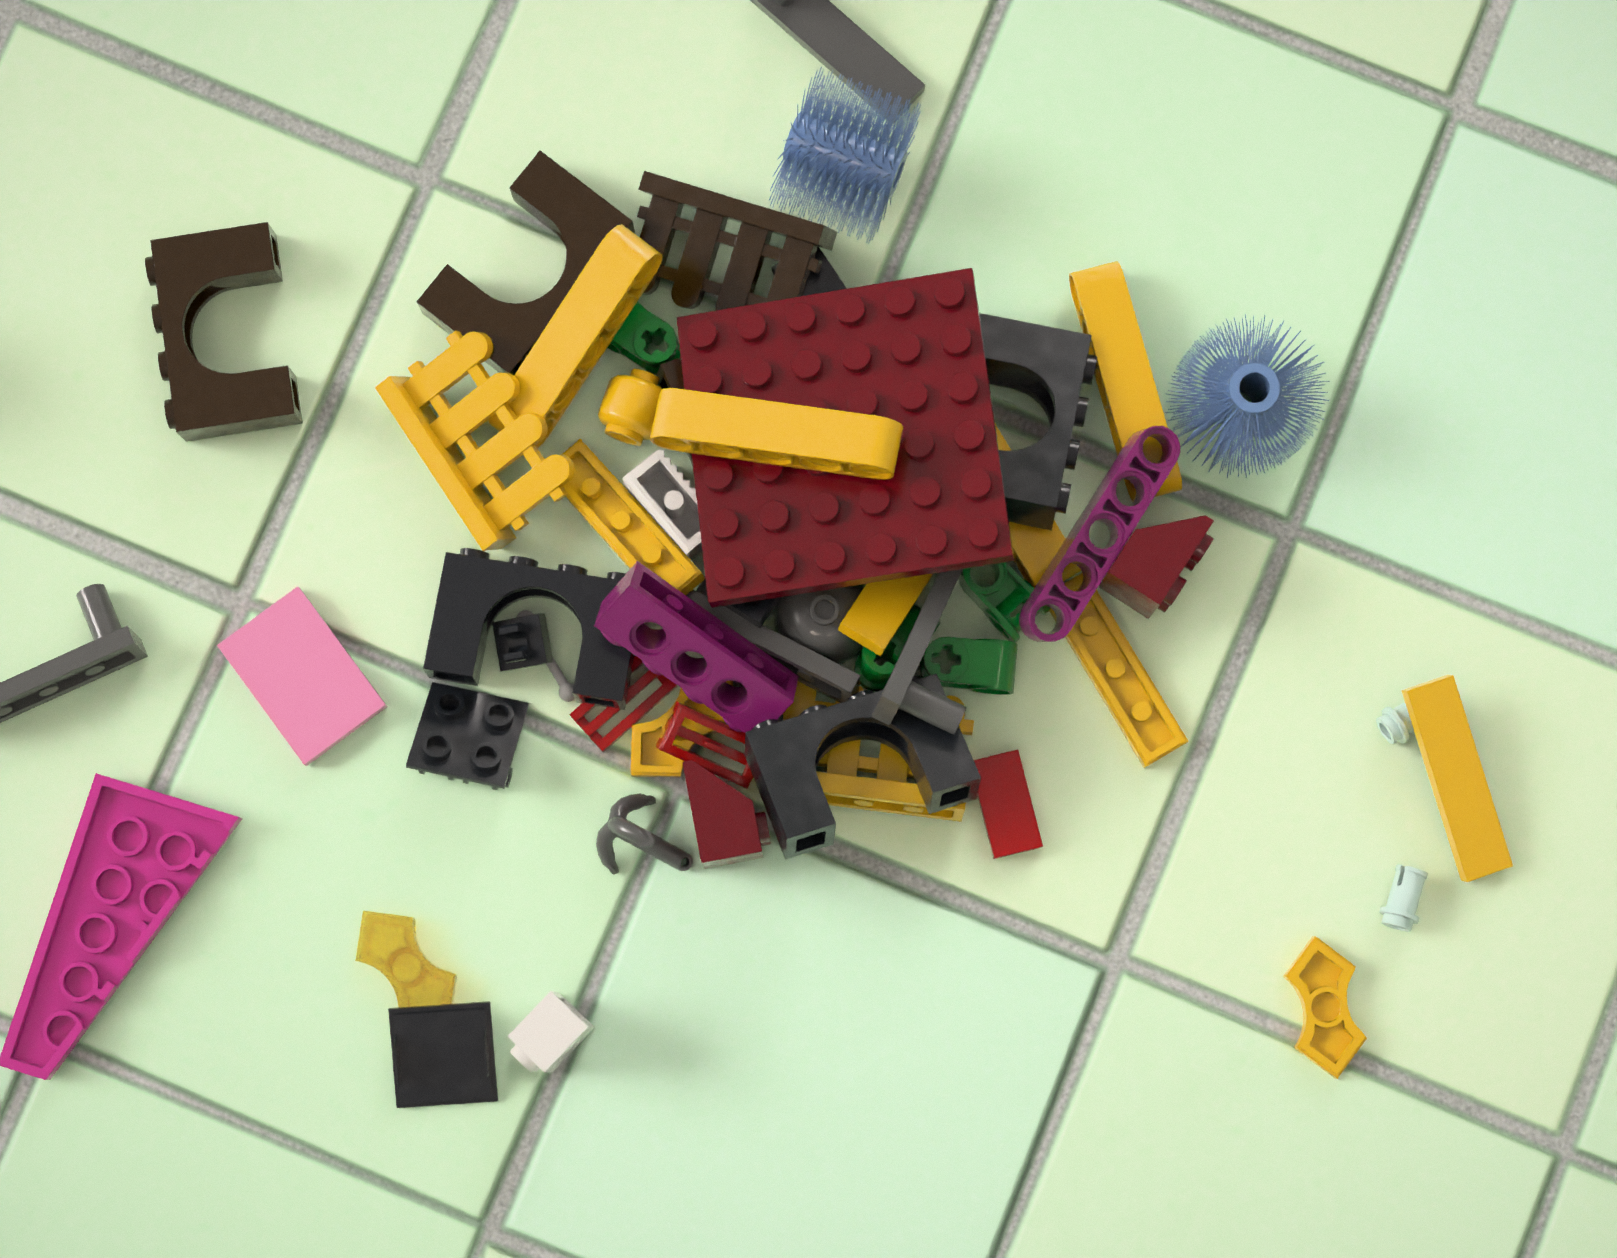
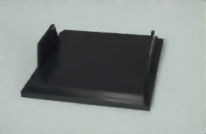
[388,1001,498,1108]

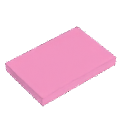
[217,586,388,766]

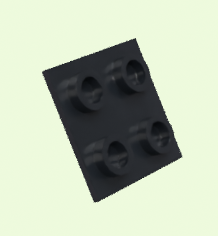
[406,682,529,791]

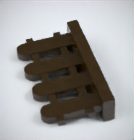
[637,171,838,310]

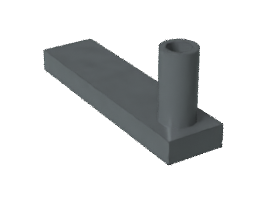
[750,0,925,124]
[871,569,967,735]
[686,576,860,703]
[0,584,148,723]

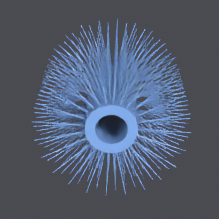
[769,66,921,244]
[1165,314,1330,478]

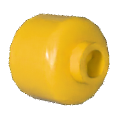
[598,368,662,446]

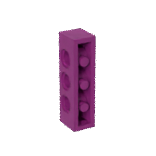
[594,561,799,733]

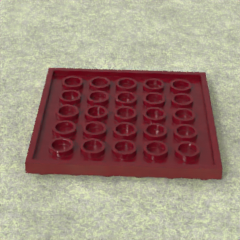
[676,268,1014,608]

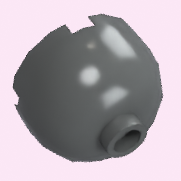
[775,585,864,665]

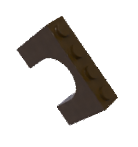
[416,150,635,375]
[145,222,303,442]

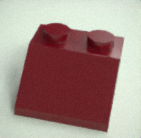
[682,760,771,869]

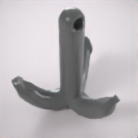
[596,793,693,875]

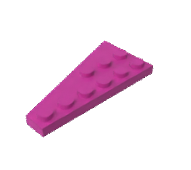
[0,773,243,1080]

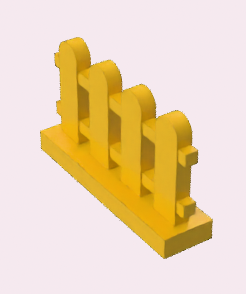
[375,331,575,551]
[782,681,974,822]

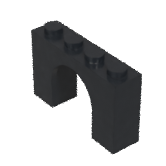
[980,313,1097,531]
[423,548,635,710]
[744,673,981,860]

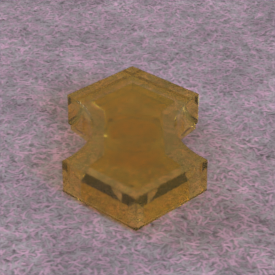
[355,910,458,1007]

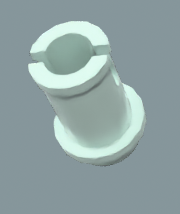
[1376,702,1414,744]
[1379,864,1428,932]

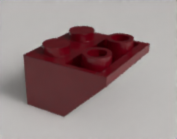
[1099,515,1214,619]

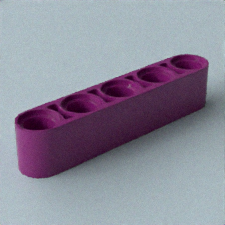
[1019,426,1181,642]

